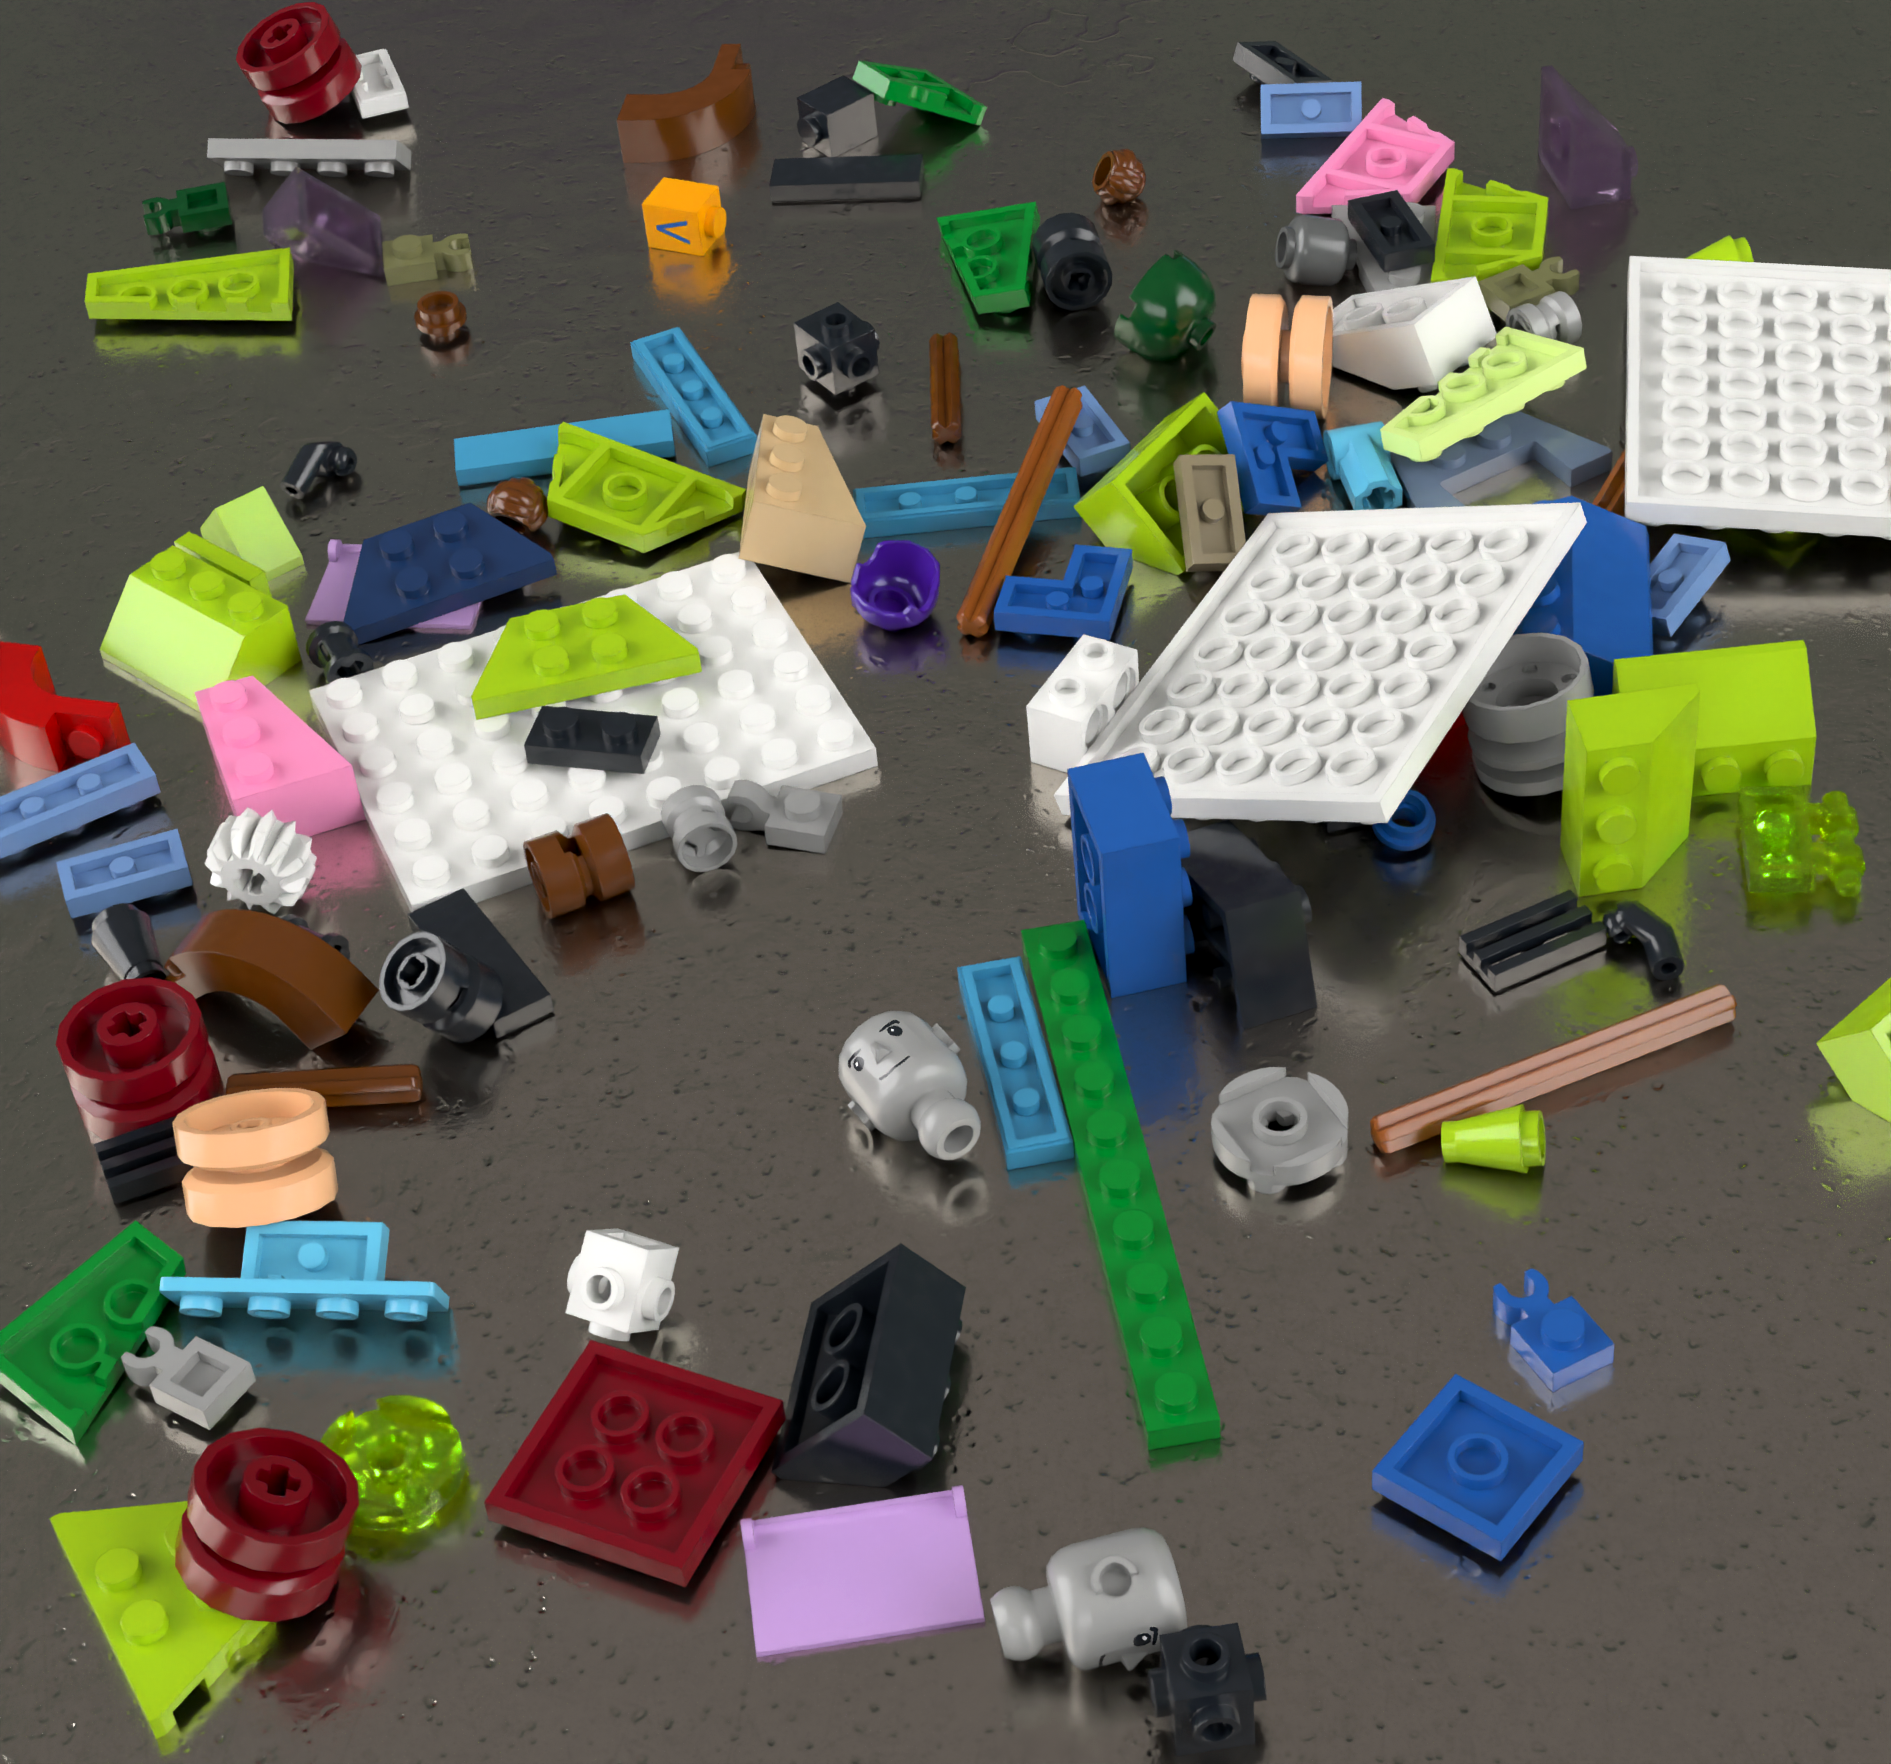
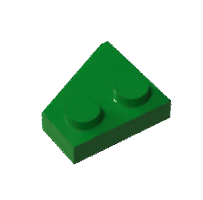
[852,60,987,125]

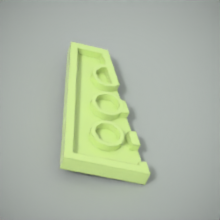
[1380,327,1587,462]

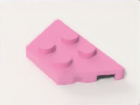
[1296,98,1455,214]

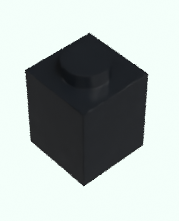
[797,75,878,157]

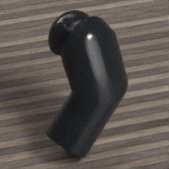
[280,441,357,499]
[1602,899,1685,981]

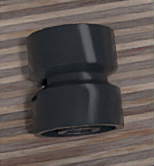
[1032,213,1113,311]
[379,931,504,1043]

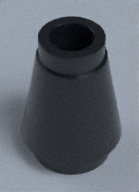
[91,903,166,980]

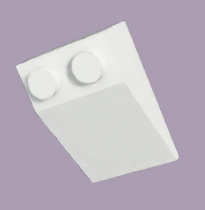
[1332,276,1497,393]

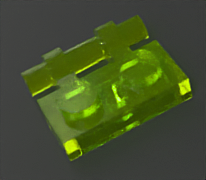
[1737,786,1866,897]

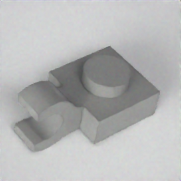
[727,780,843,854]

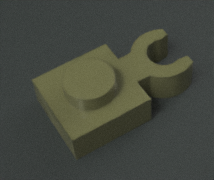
[382,234,473,286]
[1479,256,1580,322]

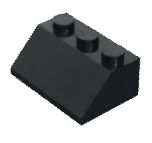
[771,1243,966,1487]

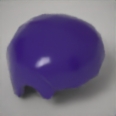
[850,540,940,632]

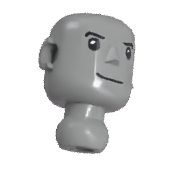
[838,1011,981,1160]
[990,1527,1187,1671]

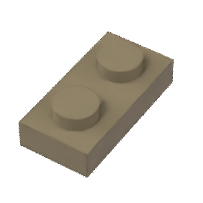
[1173,454,1246,572]

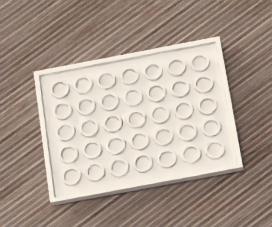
[1625,256,1891,540]
[1054,503,1587,825]
[309,552,878,912]

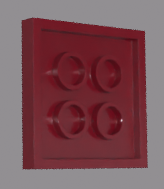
[484,1340,786,1587]

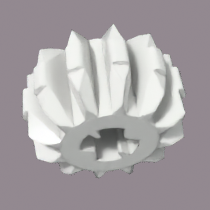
[205,807,317,914]

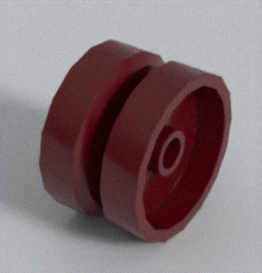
[236,2,362,124]
[56,977,221,1140]
[175,1427,359,1622]

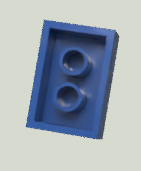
[1067,753,1195,999]

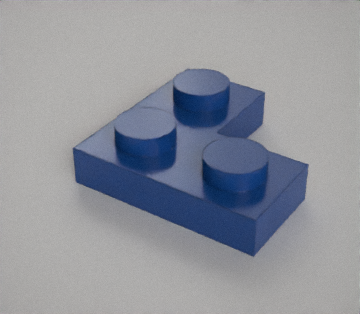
[1217,401,1329,516]
[994,544,1133,640]

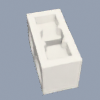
[1026,634,1139,773]

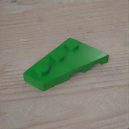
[936,201,1040,314]
[0,1220,186,1446]

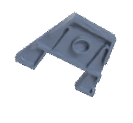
[1391,411,1613,508]

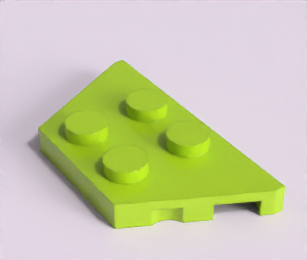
[1431,168,1548,284]
[547,422,746,553]
[471,594,702,720]
[49,1501,269,1739]

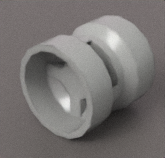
[1506,291,1582,344]
[661,785,737,872]

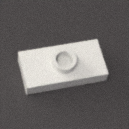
[351,49,409,119]

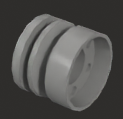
[1462,632,1594,796]

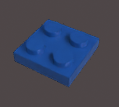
[1372,1374,1584,1561]

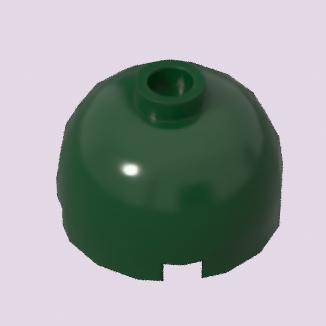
[1114,250,1216,361]

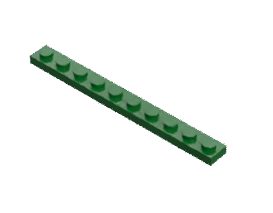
[1021,920,1221,1451]

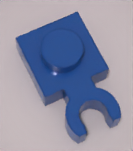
[1493,1268,1615,1393]

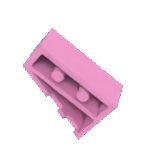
[195,675,366,837]

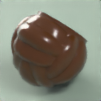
[1092,149,1146,205]
[487,477,548,536]

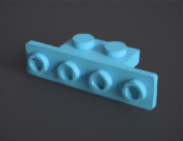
[159,1221,450,1322]

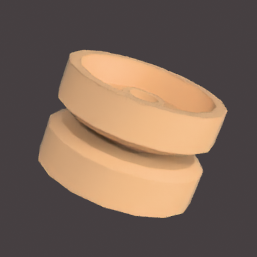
[1241,294,1333,419]
[173,1088,338,1228]

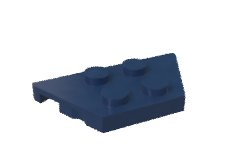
[343,503,557,645]

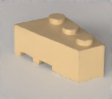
[739,414,866,583]

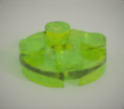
[320,1395,466,1534]

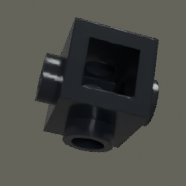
[794,302,880,395]
[1148,1623,1267,1756]

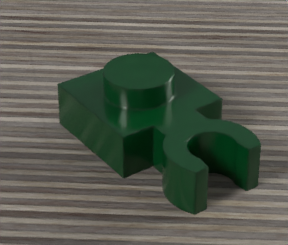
[142,182,233,235]

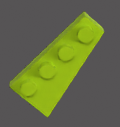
[85,247,294,321]

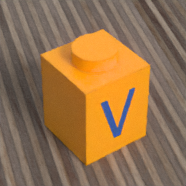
[642,177,727,256]

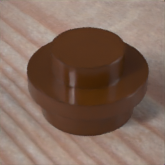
[414,291,467,337]

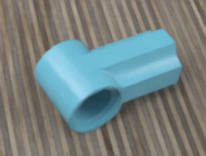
[1323,421,1403,510]

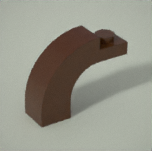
[617,44,756,163]
[164,909,379,1050]

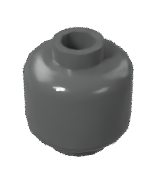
[1275,215,1357,287]

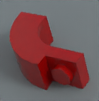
[0,641,131,772]

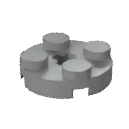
[1211,1067,1349,1194]

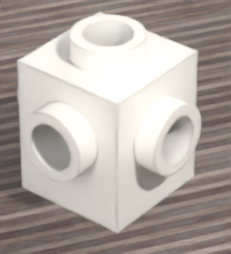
[565,1228,679,1341]

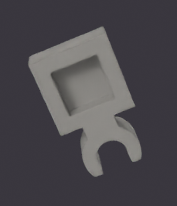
[121,1326,256,1430]

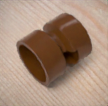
[523,813,635,919]

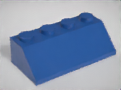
[1513,495,1653,697]

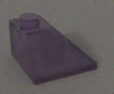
[1538,65,1638,209]
[262,167,384,277]

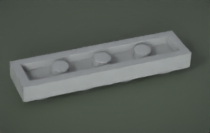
[207,138,411,178]

